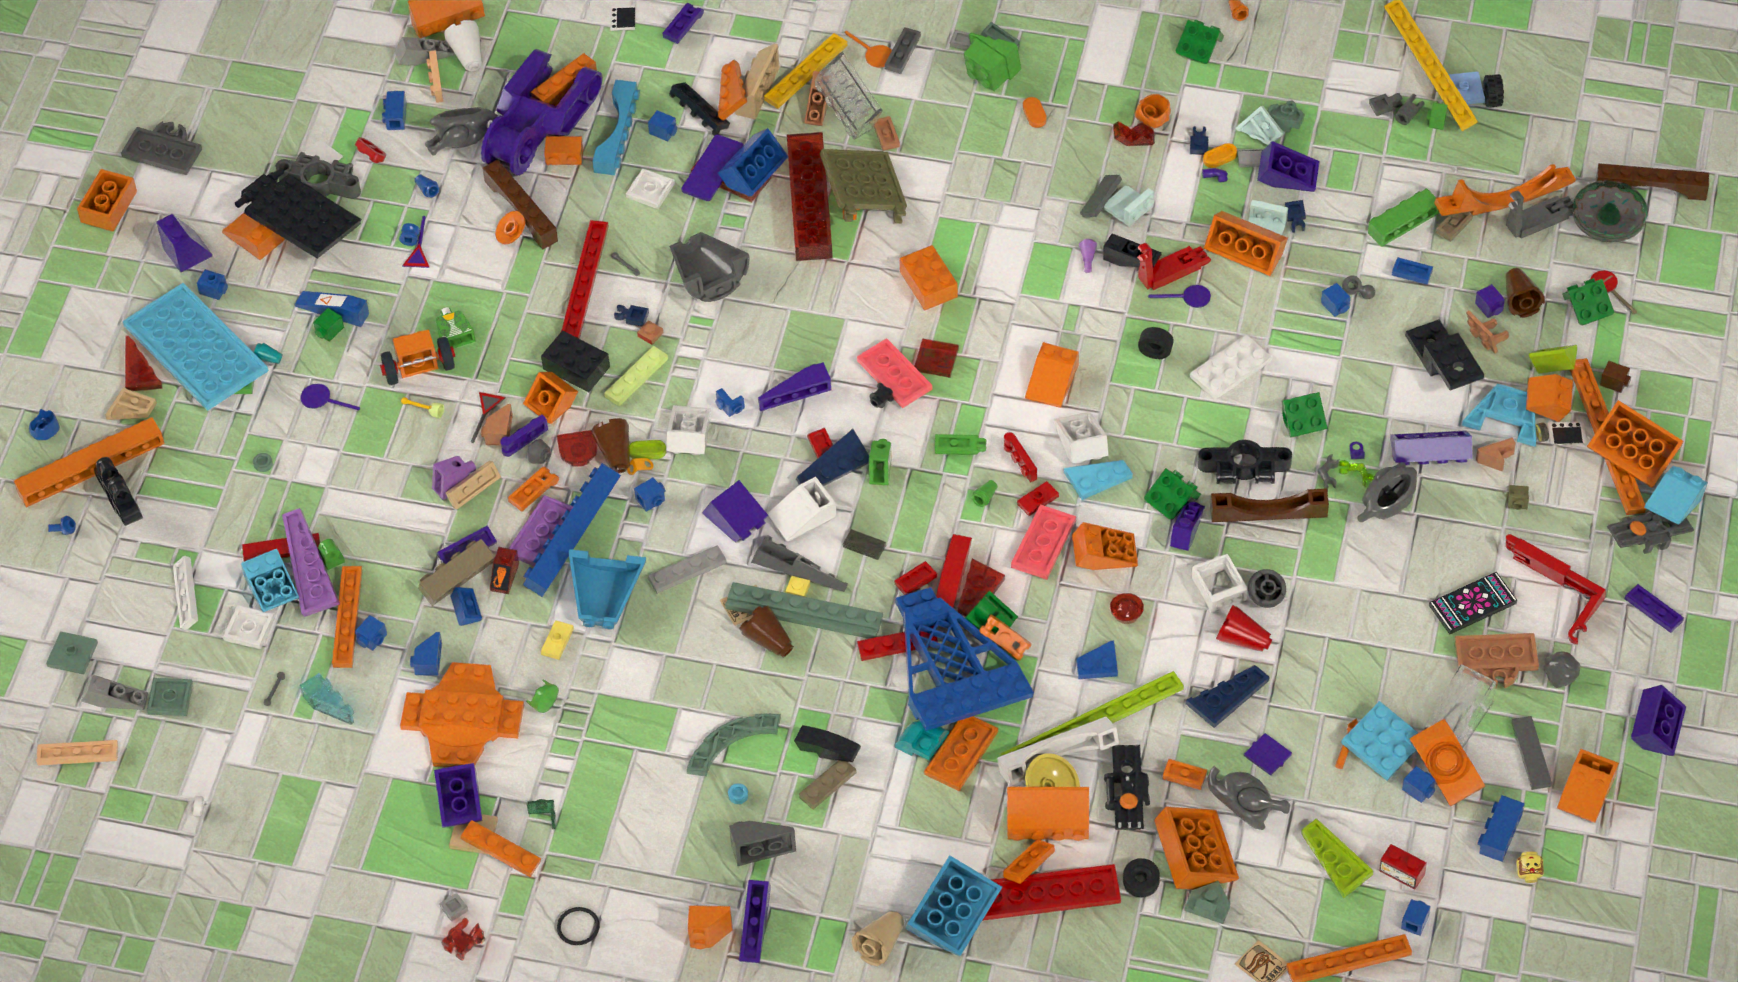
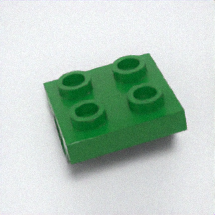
[1282,392,1328,438]
[965,590,1018,643]

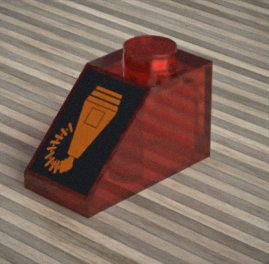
[490,547,519,594]

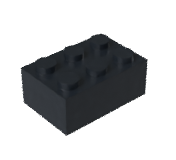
[541,330,610,393]

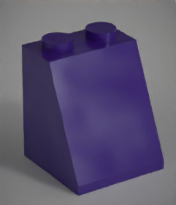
[156,214,213,273]
[702,480,768,543]

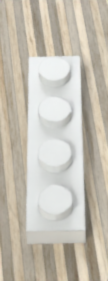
[173,556,198,630]

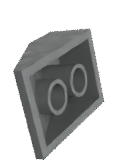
[729,821,796,866]

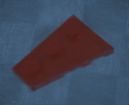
[958,558,1005,616]

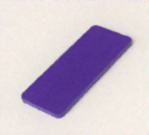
[681,135,744,201]

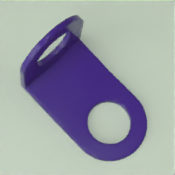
[1350,441,1365,459]

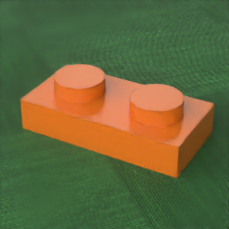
[1163,759,1207,790]

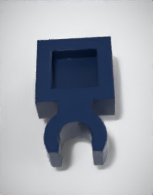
[1190,126,1208,155]
[1285,200,1306,233]
[614,305,649,327]

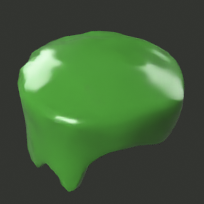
[526,680,559,713]

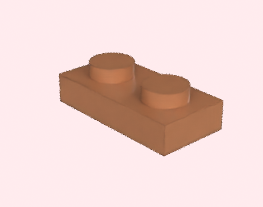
[873,116,900,151]

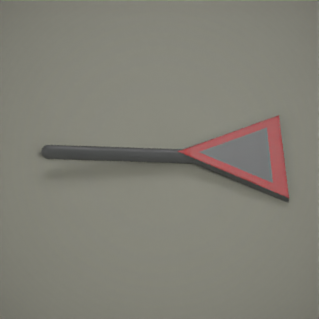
[471,392,506,443]

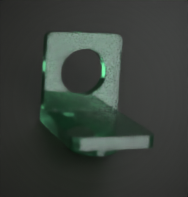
[527,799,556,829]

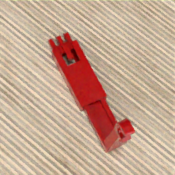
[1506,534,1606,644]

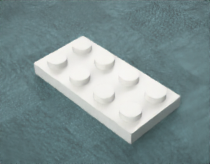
[1190,334,1272,400]

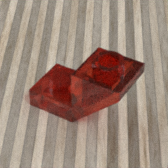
[1113,121,1155,146]

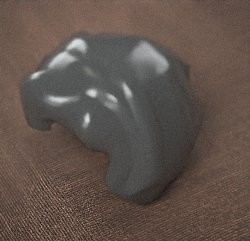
[1543,651,1580,688]

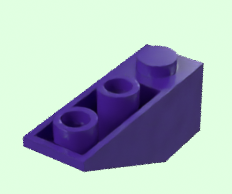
[1170,501,1205,551]

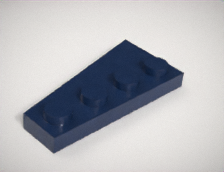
[796,429,869,486]
[1186,665,1270,728]

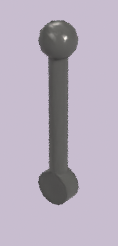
[612,252,640,276]
[263,672,285,706]

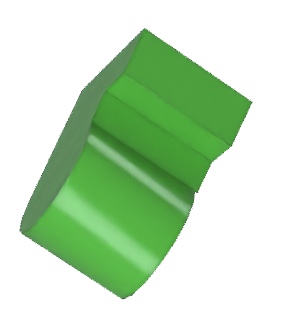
[318,539,345,570]

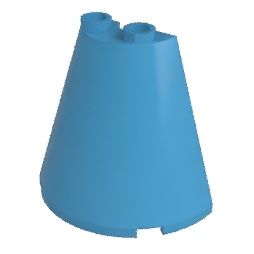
[569,549,646,629]

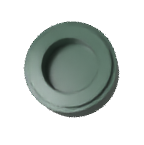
[253,453,273,472]

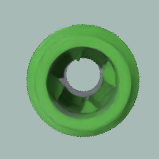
[972,480,998,507]

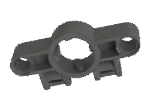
[275,152,361,199]

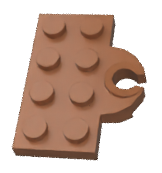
[1455,633,1539,688]

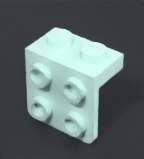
[1103,186,1154,227]
[1248,200,1288,235]

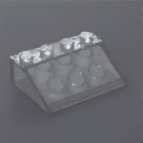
[814,52,883,140]

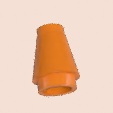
[1228,0,1249,21]

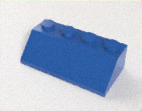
[718,128,789,197]

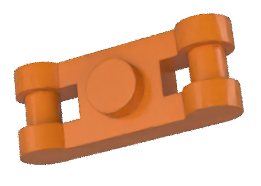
[979,615,1032,660]

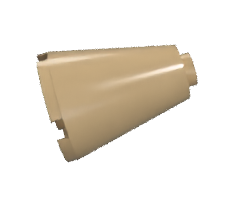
[851,911,904,966]

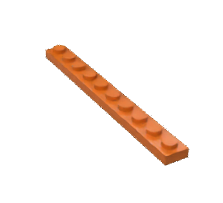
[1570,358,1646,515]

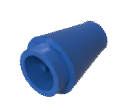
[415,174,439,198]

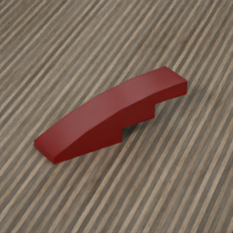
[936,534,972,609]

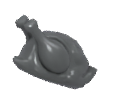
[425,107,498,156]
[1357,462,1417,522]
[1207,766,1290,830]

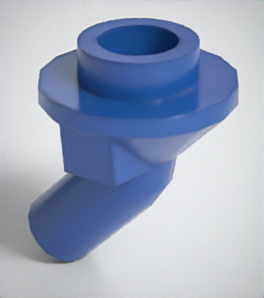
[48,516,76,535]

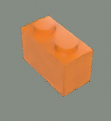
[544,136,583,165]

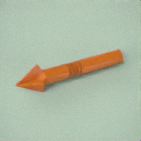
[1335,718,1358,769]

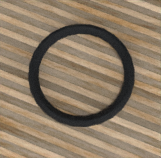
[557,907,600,945]

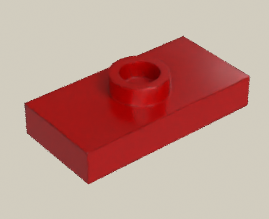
[807,428,833,459]
[1017,481,1059,516]
[894,561,937,595]

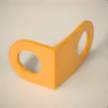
[627,458,653,475]

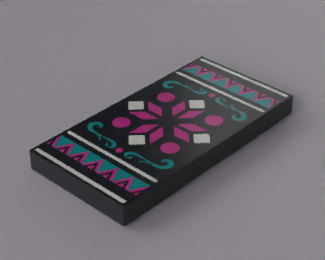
[1429,571,1517,635]

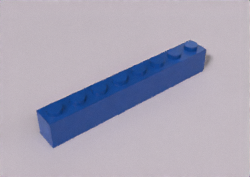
[523,463,621,597]

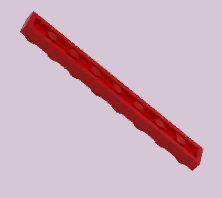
[561,220,609,339]

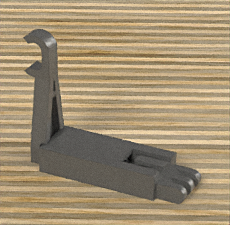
[1506,191,1577,239]

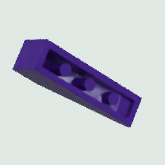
[758,362,832,411]
[739,880,771,963]

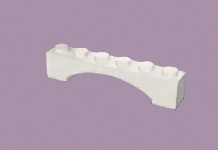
[997,717,1119,785]

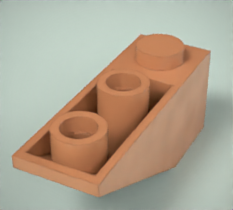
[804,71,834,126]

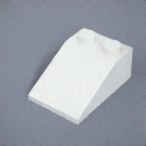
[666,405,711,455]
[1054,412,1108,463]

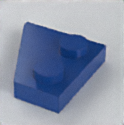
[1076,640,1118,679]

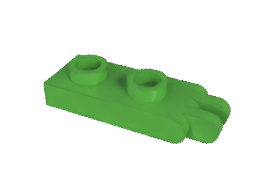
[935,434,987,455]

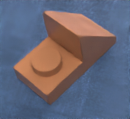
[1476,437,1516,471]

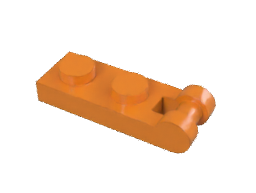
[508,466,559,512]

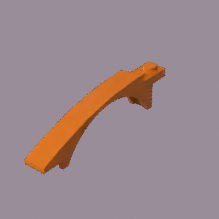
[1434,164,1576,216]

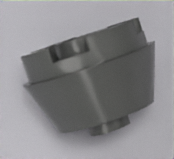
[1248,569,1286,608]

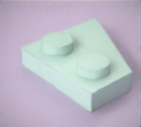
[1236,106,1284,145]

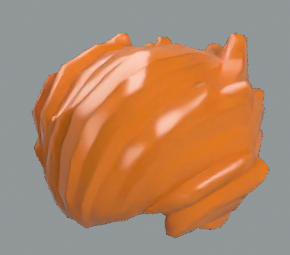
[1135,94,1171,129]

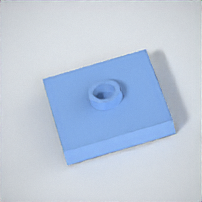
[1448,72,1485,104]

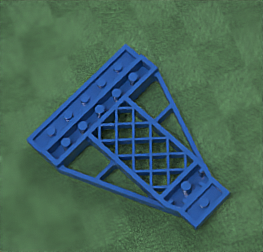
[895,587,1034,731]

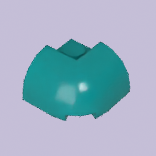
[895,720,949,760]

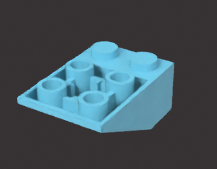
[241,549,299,613]

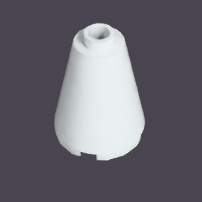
[444,20,482,72]

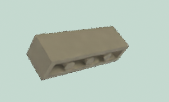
[418,539,495,606]

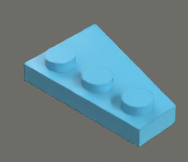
[1064,460,1133,500]

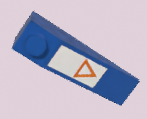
[295,291,369,327]

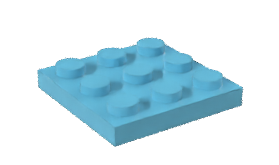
[1341,701,1418,781]

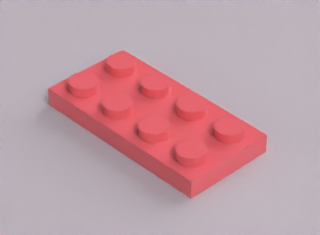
[857,338,933,408]
[1011,504,1076,580]

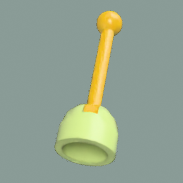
[401,397,444,418]

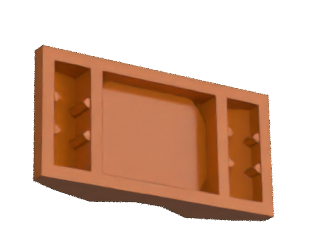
[1409,719,1485,807]

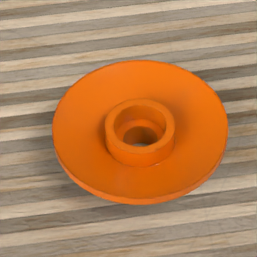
[495,211,525,245]

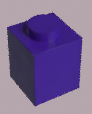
[1475,284,1505,318]

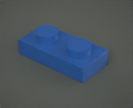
[1392,257,1433,285]

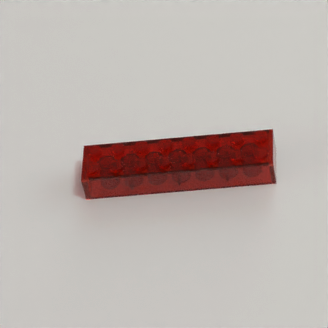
[787,132,833,261]

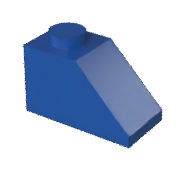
[410,632,442,676]

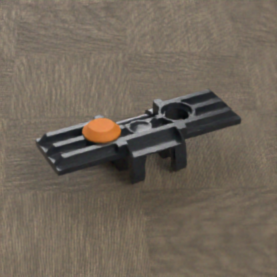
[1104,745,1150,830]

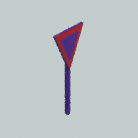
[402,216,430,268]

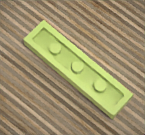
[604,346,668,406]

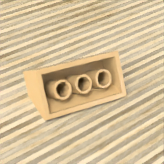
[735,43,780,120]

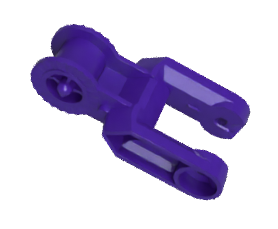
[481,49,603,176]

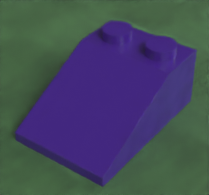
[1257,141,1320,192]
[434,763,482,828]

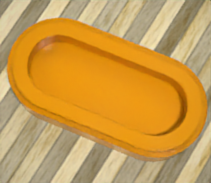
[1203,143,1237,168]

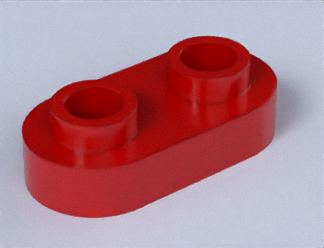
[355,137,386,163]

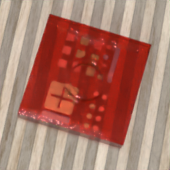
[914,339,959,378]

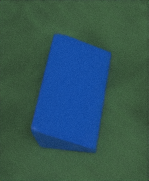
[450,587,482,626]

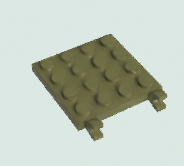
[820,149,907,224]

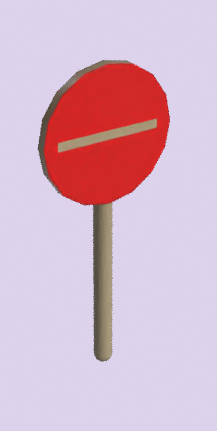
[1590,270,1637,314]

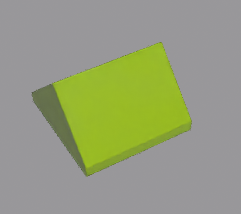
[1529,345,1577,374]

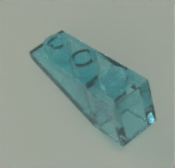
[300,673,354,725]

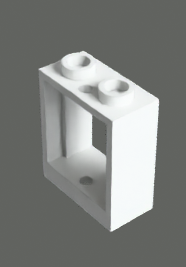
[1192,554,1248,613]

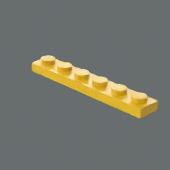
[764,33,848,109]

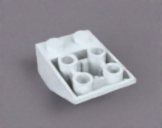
[767,477,836,542]

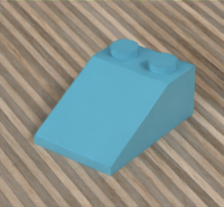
[1644,466,1708,525]

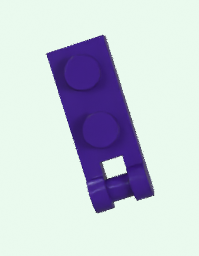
[662,3,704,44]
[500,414,548,457]

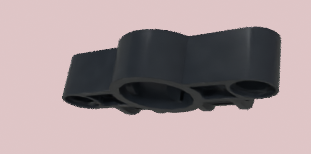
[1198,440,1292,484]
[94,457,143,526]

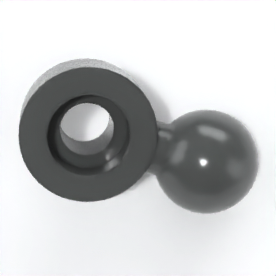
[1342,275,1375,299]

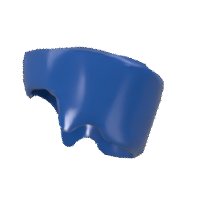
[29,409,60,440]

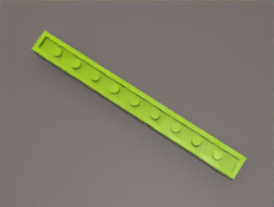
[1001,671,1184,756]

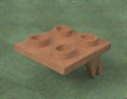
[1466,311,1510,354]

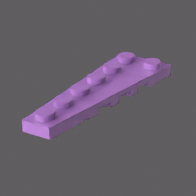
[282,508,340,617]

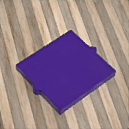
[1244,733,1292,776]

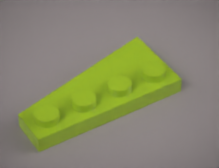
[1301,818,1374,898]

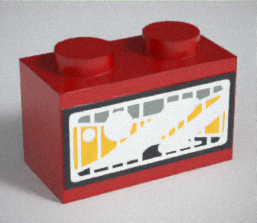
[1379,844,1427,890]

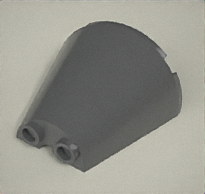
[669,232,750,302]

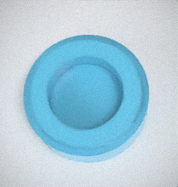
[728,783,748,804]

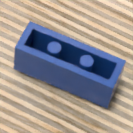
[1478,795,1525,862]

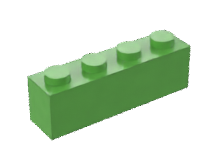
[1368,188,1439,247]

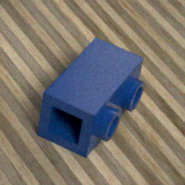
[382,91,407,130]

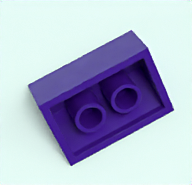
[1631,685,1686,756]

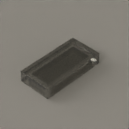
[843,529,886,560]

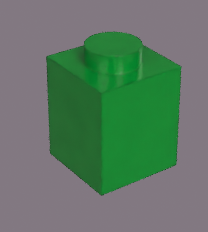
[313,308,344,342]

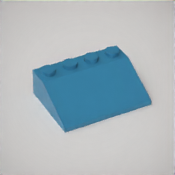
[906,855,1002,957]

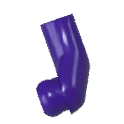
[1202,168,1228,182]

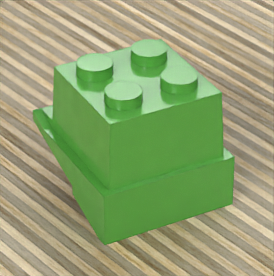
[964,33,1022,91]

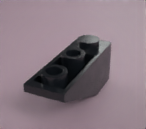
[1103,233,1162,268]

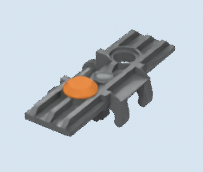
[1607,511,1694,554]

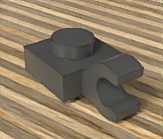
[1369,93,1403,116]

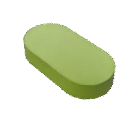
[629,440,667,460]

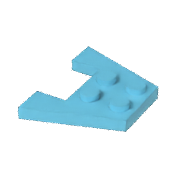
[1462,383,1536,447]

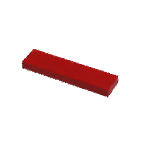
[242,533,320,562]

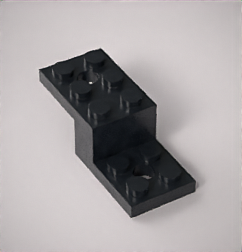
[1405,319,1484,391]

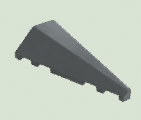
[751,535,848,592]

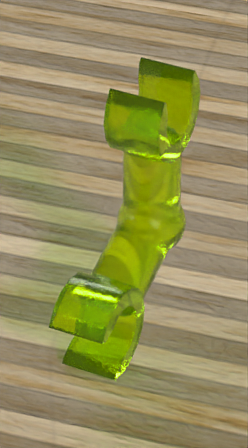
[1339,460,1374,487]

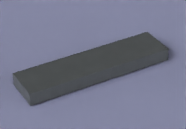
[1511,716,1552,790]

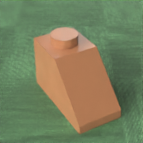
[481,404,513,446]

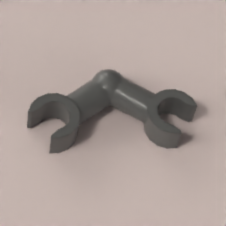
[1317,454,1340,491]

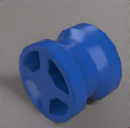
[399,223,420,246]

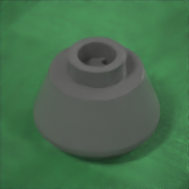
[527,439,551,464]

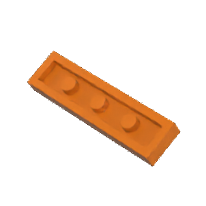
[461,820,541,877]

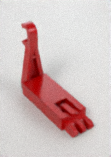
[1137,243,1211,291]

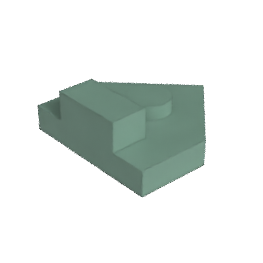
[1267,100,1305,133]
[1185,881,1230,924]

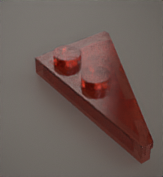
[125,335,163,391]

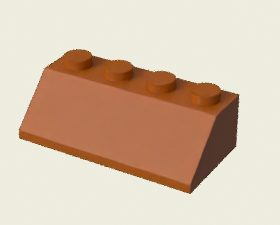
[408,0,485,38]
[1204,211,1288,276]

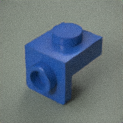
[715,388,745,417]

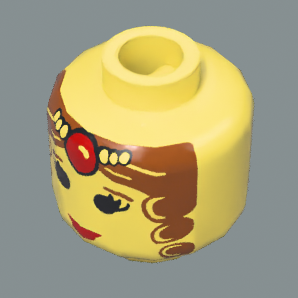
[1516,851,1544,883]

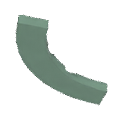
[687,713,781,776]

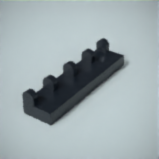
[669,82,730,136]

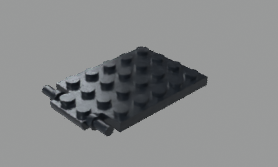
[234,168,362,259]

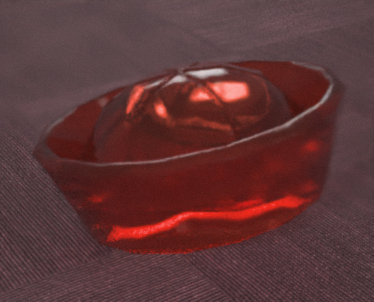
[1110,593,1144,624]

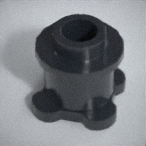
[869,383,894,408]

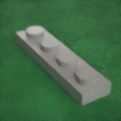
[648,545,727,594]

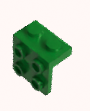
[1176,20,1224,64]
[1562,278,1614,326]
[1144,468,1201,520]

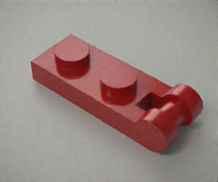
[1004,432,1037,483]

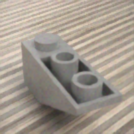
[395,37,455,66]
[81,674,148,710]

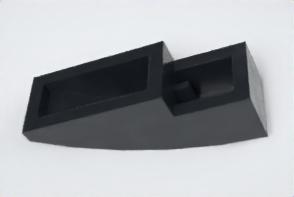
[794,725,861,762]

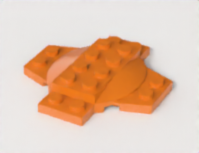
[400,662,524,767]

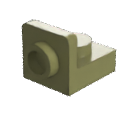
[1508,485,1529,510]

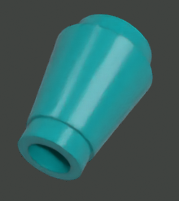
[254,343,283,364]

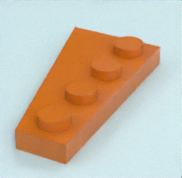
[718,60,747,121]

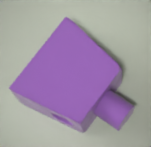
[432,456,476,500]

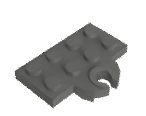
[121,121,202,175]

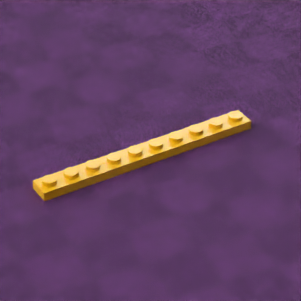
[1384,0,1478,131]

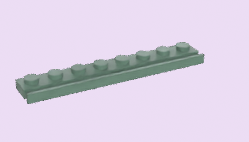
[725,582,883,639]

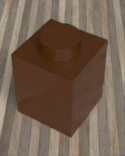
[1600,361,1631,393]

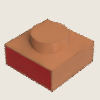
[637,320,664,345]

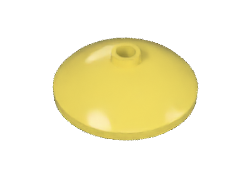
[1025,753,1080,787]

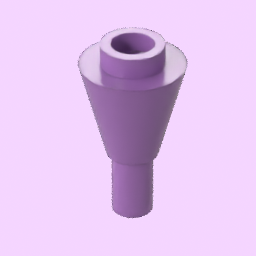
[1079,239,1097,273]

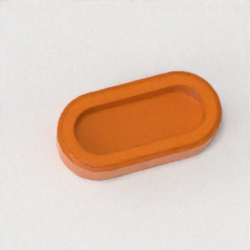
[1023,97,1047,128]

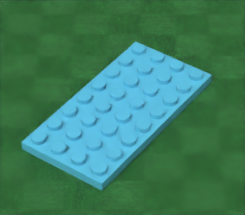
[122,283,269,411]

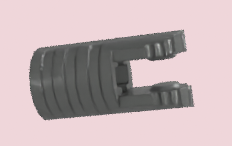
[1395,94,1425,125]

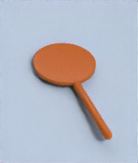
[845,31,892,68]

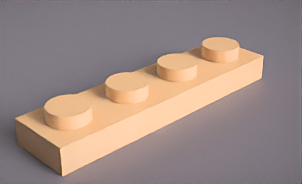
[36,740,118,765]

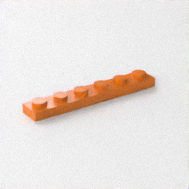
[332,566,362,668]
[1286,934,1412,982]

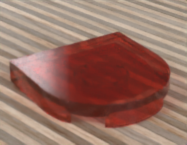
[557,430,597,467]

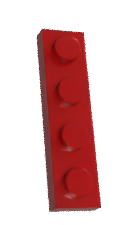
[857,626,938,661]

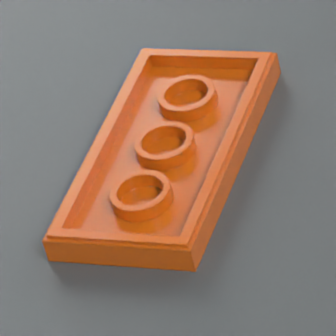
[924,716,999,791]

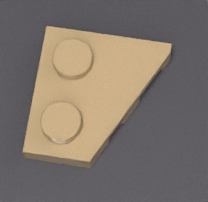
[105,388,157,420]

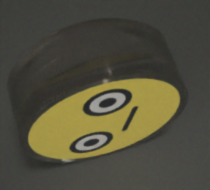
[1535,422,1549,442]

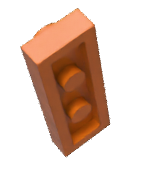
[1003,839,1055,884]

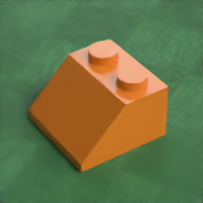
[523,372,578,424]
[1526,374,1573,422]
[688,906,733,949]

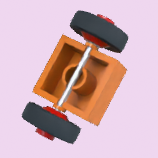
[380,329,456,385]

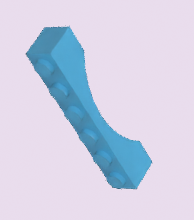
[592,80,640,175]

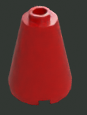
[1216,605,1273,652]

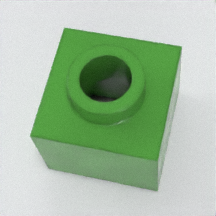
[1427,102,1448,130]

